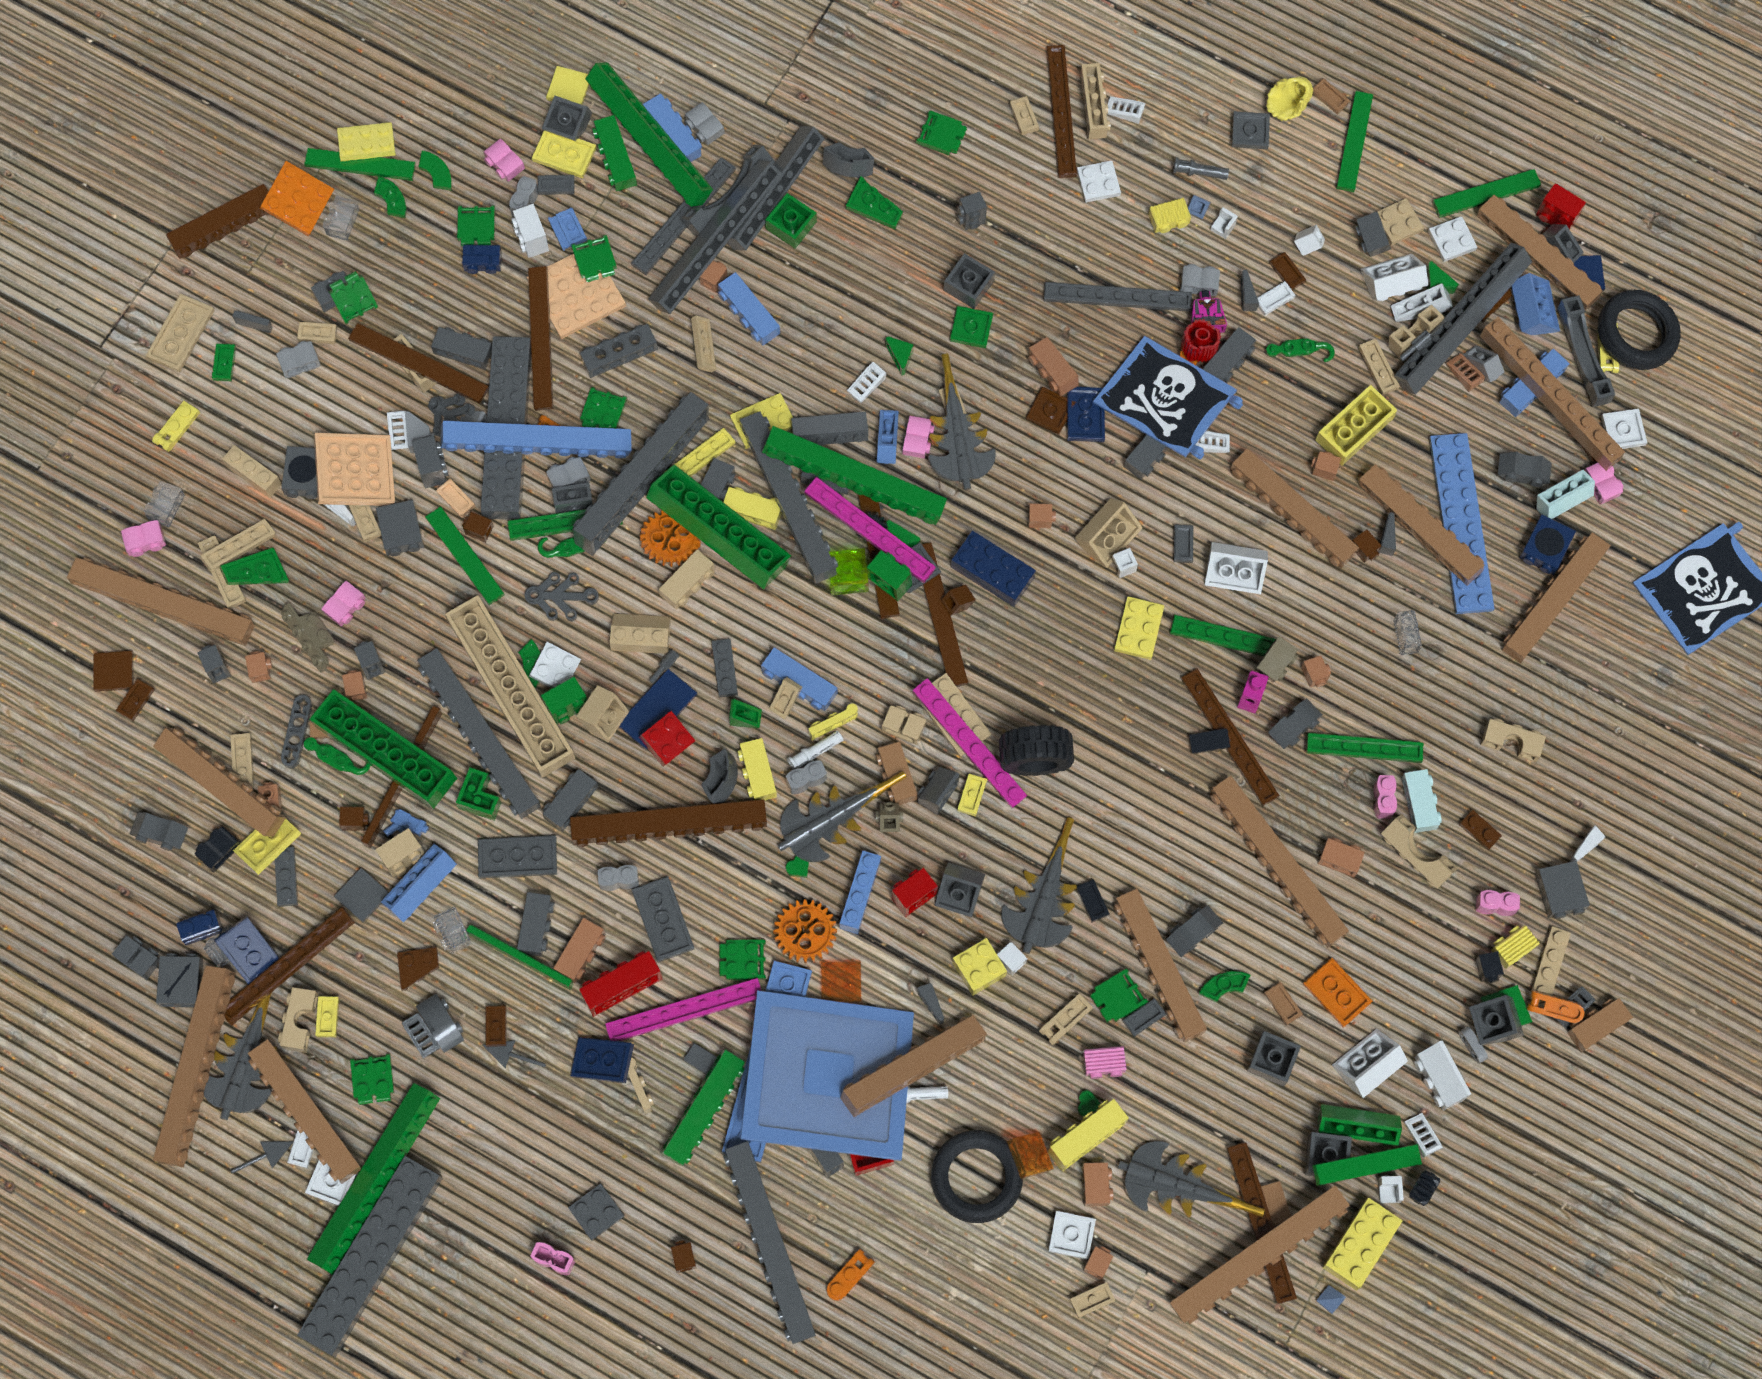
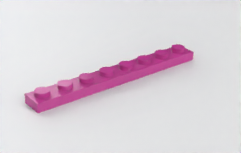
[805,477,936,583]
[912,678,1027,809]
[605,978,761,1041]

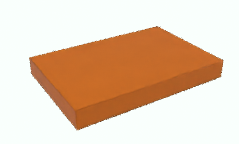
[1303,958,1373,1028]

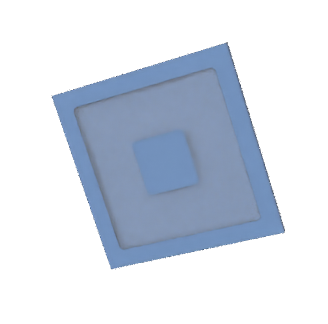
[741,990,914,1161]

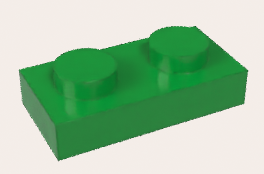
[212,344,236,382]

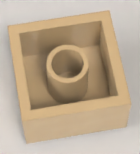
[576,685,629,742]
[375,828,425,878]

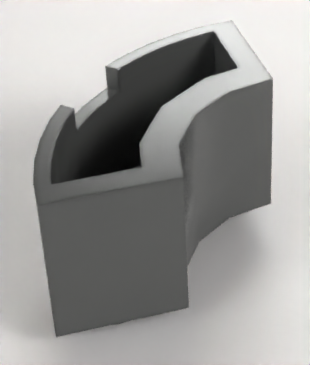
[823,142,874,179]
[1498,451,1552,487]
[1268,698,1323,749]
[701,749,738,804]
[129,812,188,851]
[1166,905,1223,957]
[416,994,464,1053]

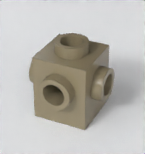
[876,802,903,832]

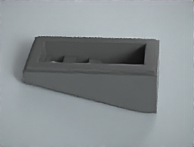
[1240,270,1259,311]
[1379,512,1396,556]
[917,983,945,1025]
[1555,986,1595,1029]
[402,1013,440,1059]

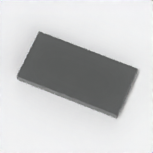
[478,835,557,879]
[631,876,695,963]

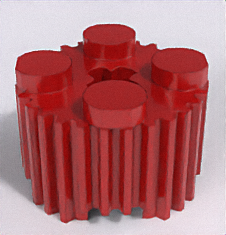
[1181,319,1221,362]

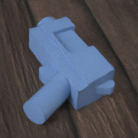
[383,809,429,837]

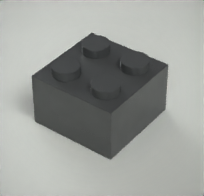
[944,253,995,309]
[412,436,449,489]
[1247,1031,1301,1087]
[1305,1132,1352,1181]

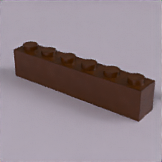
[166,184,270,259]

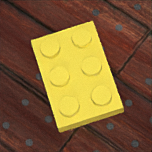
[337,122,396,161]
[532,131,597,179]
[730,393,793,449]
[1114,597,1164,660]
[233,819,301,875]

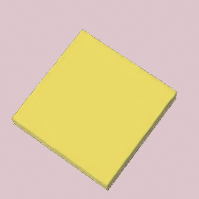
[546,66,589,105]

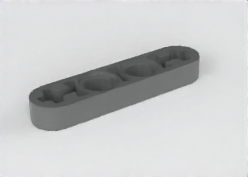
[281,695,312,769]

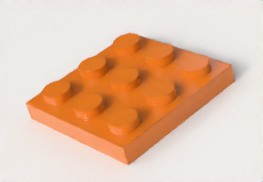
[260,161,334,236]

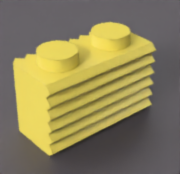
[1148,198,1191,233]
[1491,925,1540,969]

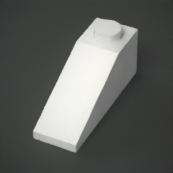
[1391,284,1453,322]

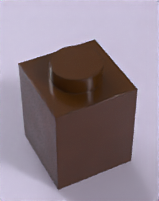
[462,512,494,543]
[1352,529,1381,563]
[941,585,976,615]
[339,807,369,831]
[671,1240,697,1273]

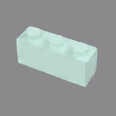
[1536,470,1595,519]
[1401,769,1442,833]

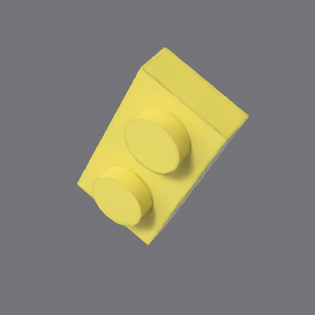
[957,774,987,817]
[315,996,339,1038]

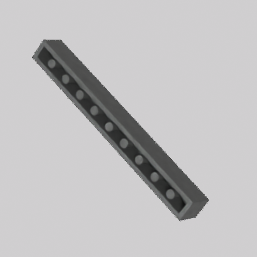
[648,159,782,314]
[1394,243,1532,395]
[1124,327,1256,480]
[740,411,838,583]
[417,648,541,819]
[723,1141,816,1344]

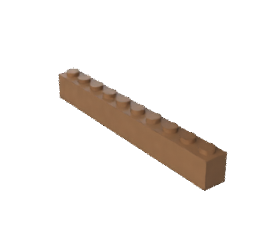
[1480,317,1625,471]
[66,557,255,646]
[1210,776,1349,948]
[153,966,236,1168]
[1169,1185,1350,1325]

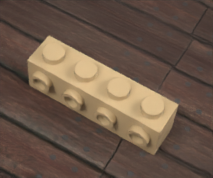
[1080,63,1110,140]

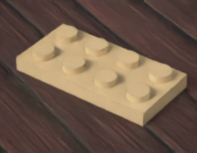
[146,294,215,373]
[915,673,992,757]

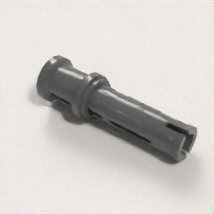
[1173,157,1229,180]

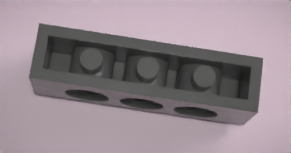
[580,324,658,378]

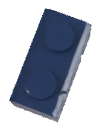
[462,245,502,274]
[176,910,224,946]

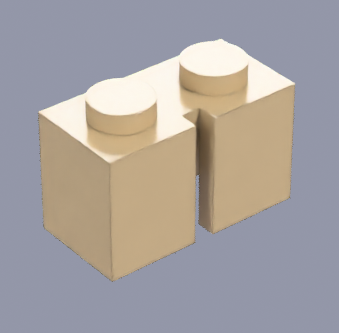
[882,705,926,745]

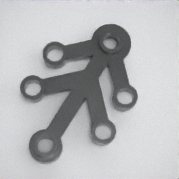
[428,394,475,437]
[525,572,599,622]

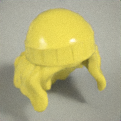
[1266,76,1313,121]

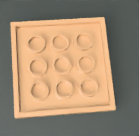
[526,246,626,339]
[314,433,395,506]

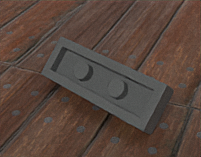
[712,639,738,698]
[275,847,298,907]

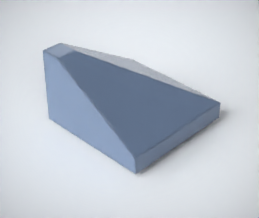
[1188,195,1211,219]
[1316,1285,1346,1314]

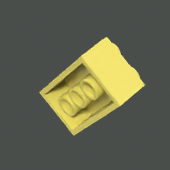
[1315,385,1397,466]
[1048,1099,1129,1172]
[1322,1198,1403,1291]

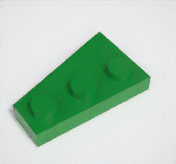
[846,176,903,230]
[220,547,289,585]

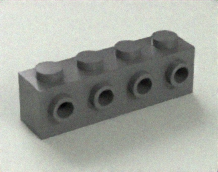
[791,411,868,446]

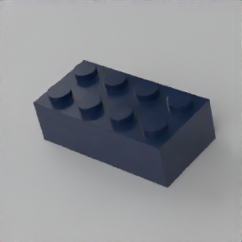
[951,530,1036,607]

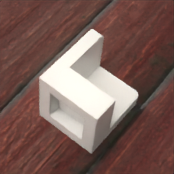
[1210,207,1238,239]
[1294,225,1325,256]
[1112,548,1138,578]
[997,942,1027,975]
[1378,1176,1403,1203]

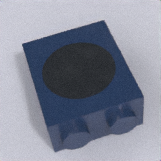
[1519,515,1576,575]

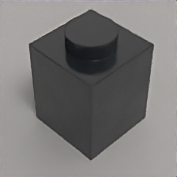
[1475,951,1504,983]

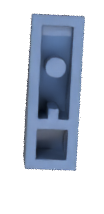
[877,410,899,464]

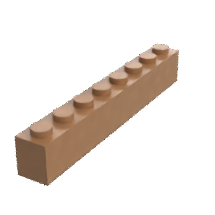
[1477,195,1602,311]
[1230,448,1359,569]
[1359,464,1484,586]
[1502,532,1611,664]
[153,727,286,837]
[1113,889,1207,1043]
[840,1015,987,1117]
[248,1039,361,1184]

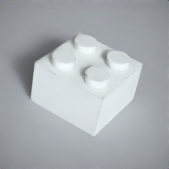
[511,204,549,258]

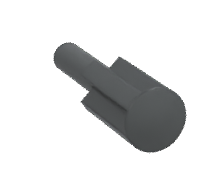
[1399,330,1432,361]
[649,649,680,683]

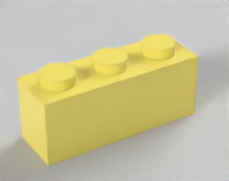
[723,487,782,530]
[737,738,777,800]

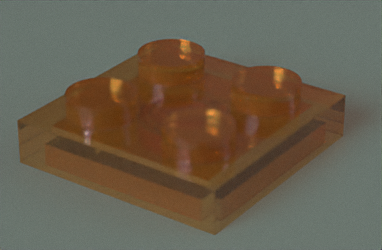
[821,961,861,1002]
[1007,1132,1054,1179]

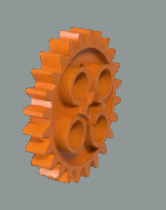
[640,510,701,567]
[773,899,837,964]

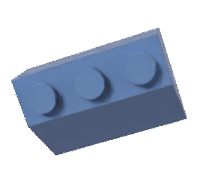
[1511,273,1560,335]

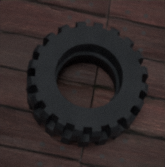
[999,725,1074,776]

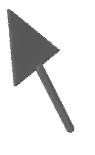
[483,1040,546,1069]
[231,1142,293,1173]

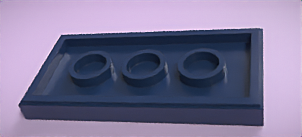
[619,669,697,750]

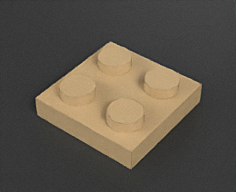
[1377,198,1424,246]

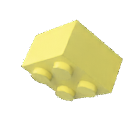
[952,938,1007,996]

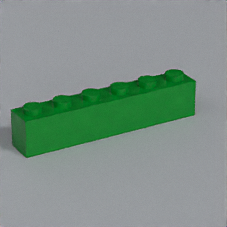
[659,1049,745,1166]

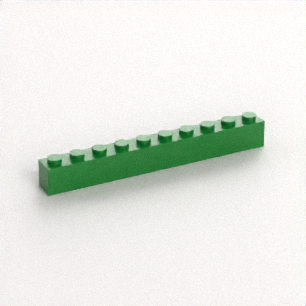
[586,62,713,207]
[762,426,947,525]
[306,1083,441,1275]

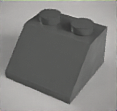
[542,95,592,141]
[917,767,960,816]
[935,862,985,917]
[1469,995,1524,1045]

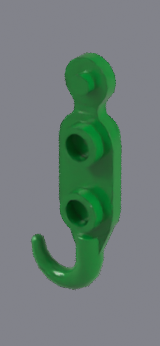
[1266,338,1335,362]
[538,537,607,558]
[304,737,371,775]

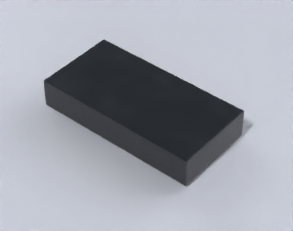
[1189,728,1231,754]
[1076,879,1110,923]

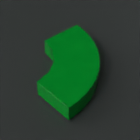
[418,150,452,191]
[374,176,407,218]
[518,639,541,688]
[1198,971,1251,1003]

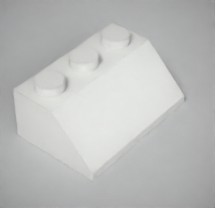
[1361,254,1428,301]
[1205,542,1268,594]
[1332,1029,1408,1098]
[1414,1041,1471,1111]

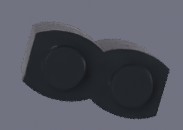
[195,826,240,873]

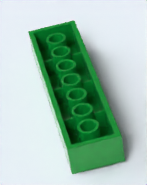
[646,465,792,589]
[309,689,458,809]

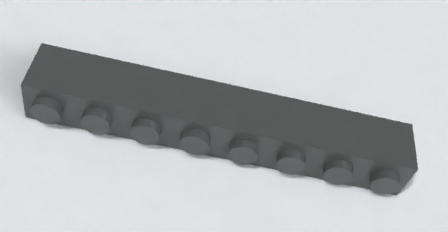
[727,126,825,251]

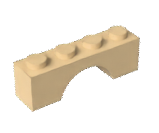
[1381,814,1458,889]

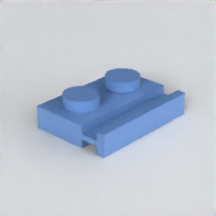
[548,208,587,251]

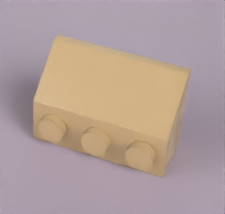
[1075,498,1142,568]
[610,614,671,654]

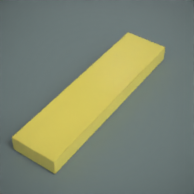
[665,428,736,477]

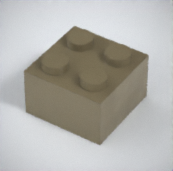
[1254,636,1299,682]

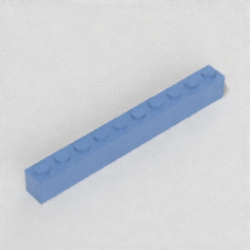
[441,421,632,459]

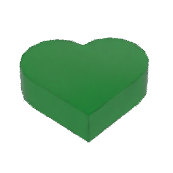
[786,856,809,878]
[1078,1090,1101,1117]

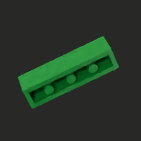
[592,115,637,192]
[1317,1104,1402,1146]

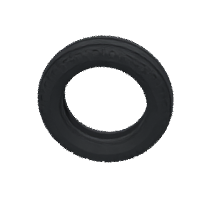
[1597,290,1681,370]
[931,1130,1023,1223]

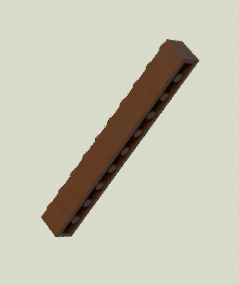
[570,800,767,847]

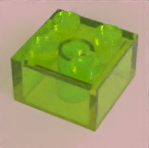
[829,548,869,595]

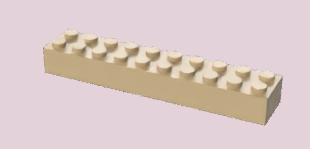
[445,595,575,778]

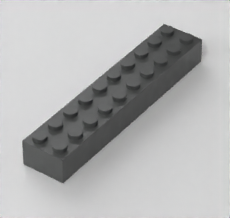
[481,337,532,520]
[573,392,709,556]
[297,1156,442,1358]

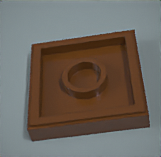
[1026,386,1076,435]
[93,651,133,692]

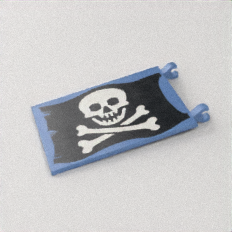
[1093,336,1243,460]
[1632,522,1762,655]

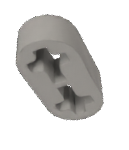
[1459,1027,1488,1064]

